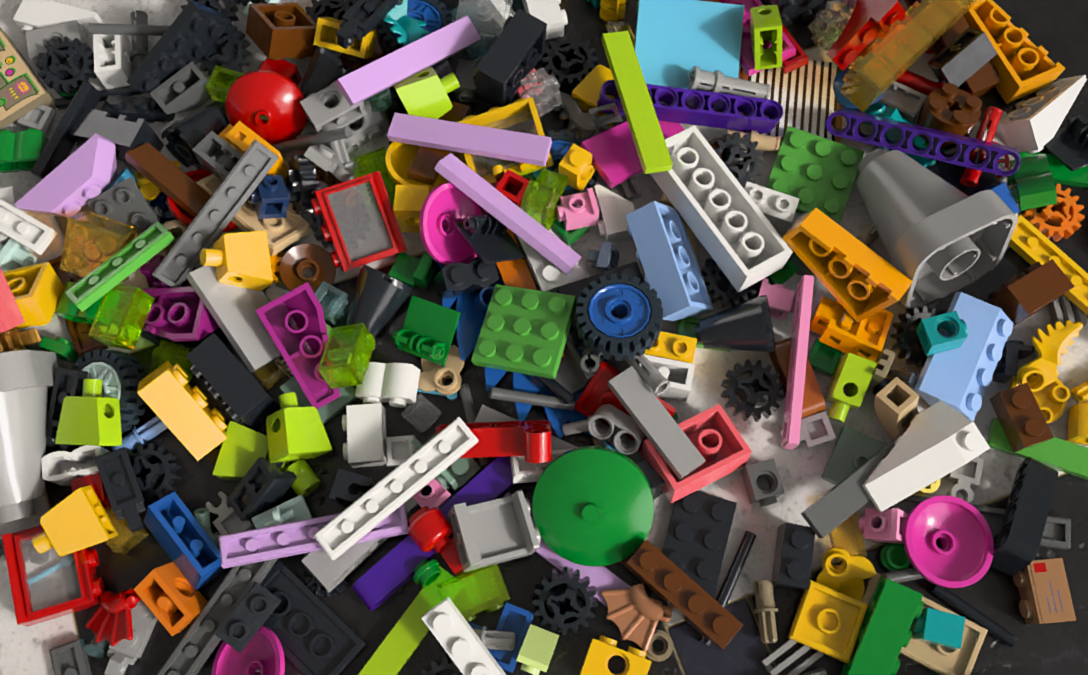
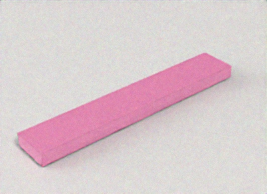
[781,275,814,450]

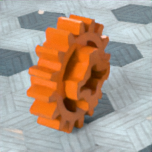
[1022,184,1085,242]

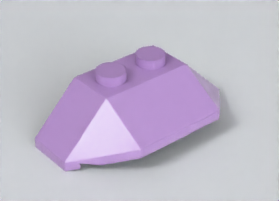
[14,133,117,218]

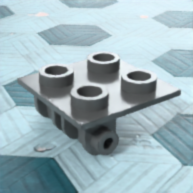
[87,177,163,250]

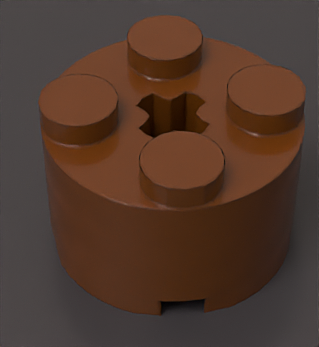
[916,83,982,148]

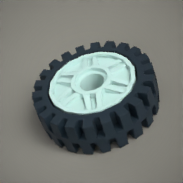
[71,350,147,434]

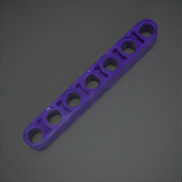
[597,80,783,134]
[826,109,1021,176]
[351,456,518,611]

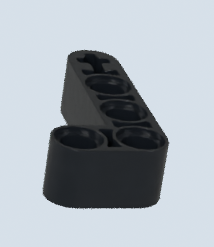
[990,456,1058,577]

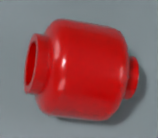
[408,506,453,553]

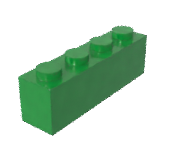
[840,576,924,675]

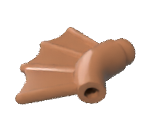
[600,583,673,652]

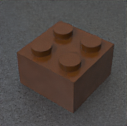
[246,3,318,60]
[988,259,1075,327]

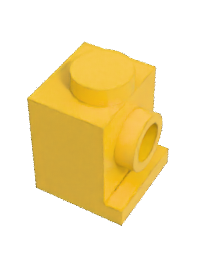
[558,143,596,192]

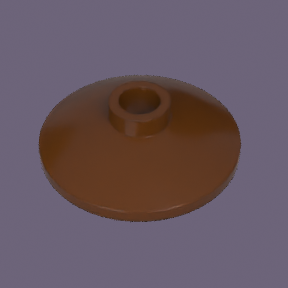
[280,244,336,296]

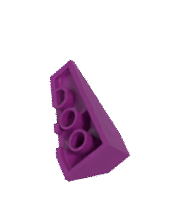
[255,282,340,409]
[114,287,220,341]

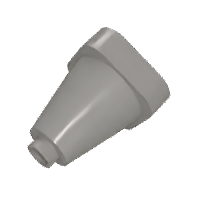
[857,149,1018,309]
[0,350,59,524]

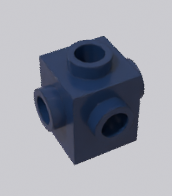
[248,175,291,219]

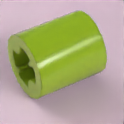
[284,459,321,497]

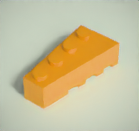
[961,0,1066,104]
[782,208,913,323]

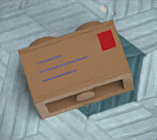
[1013,558,1076,625]

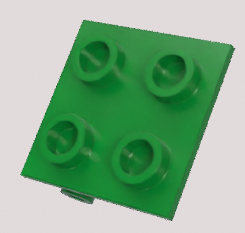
[392,295,461,366]

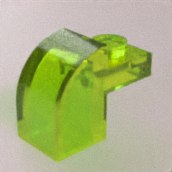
[520,168,568,231]

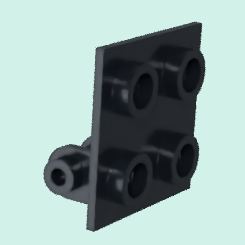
[1043,114,1088,171]
[454,213,526,264]

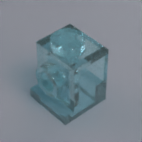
[315,281,349,325]

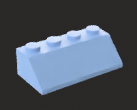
[626,201,714,321]
[914,292,1014,421]

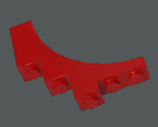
[826,0,908,71]

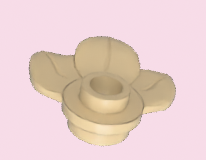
[418,345,464,395]

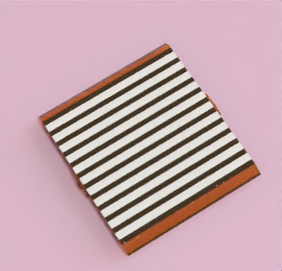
[736,60,843,143]

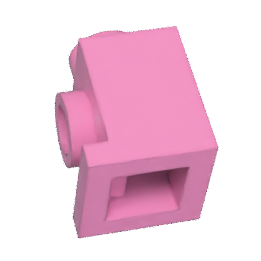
[556,188,599,231]
[755,278,796,320]
[412,478,452,509]
[859,508,909,544]

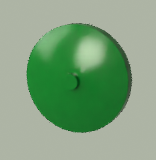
[532,446,654,567]

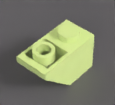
[516,624,559,675]

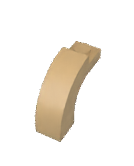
[874,377,920,440]

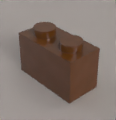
[989,382,1054,453]

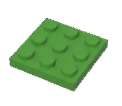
[765,126,864,224]
[471,284,577,379]

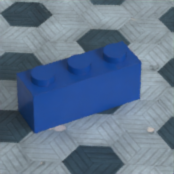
[144,491,223,591]

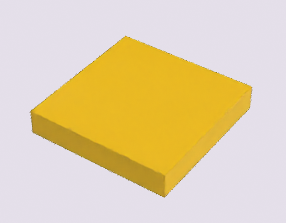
[788,580,868,664]

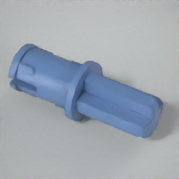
[110,415,168,451]

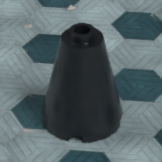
[299,47,354,122]
[161,101,230,170]
[345,264,413,345]
[695,295,776,352]

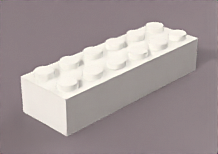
[650,125,793,292]

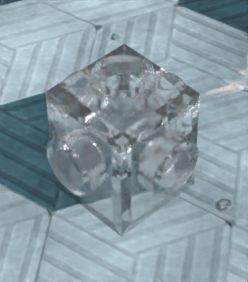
[808,8,849,51]
[520,67,562,117]

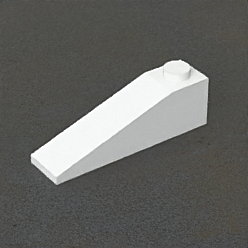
[986,75,1087,154]
[513,202,590,293]
[862,401,990,512]

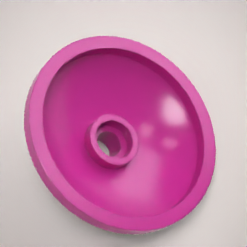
[419,182,485,266]
[903,495,994,588]
[211,625,285,675]

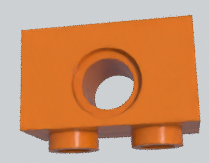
[133,562,208,636]

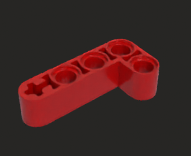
[436,420,552,463]

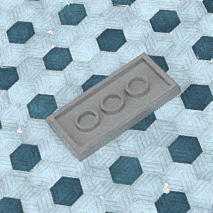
[186,266,281,373]

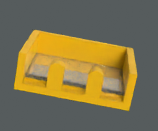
[458,97,554,186]

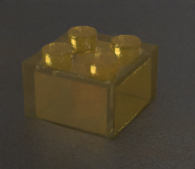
[60,211,138,283]

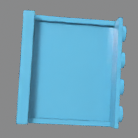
[634,0,744,103]

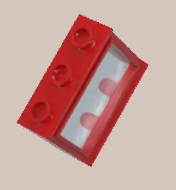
[310,171,407,272]
[2,525,105,627]

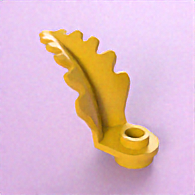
[1016,320,1083,392]

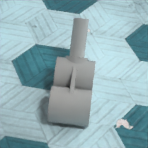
[563,404,646,455]

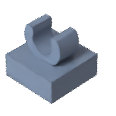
[587,242,620,273]

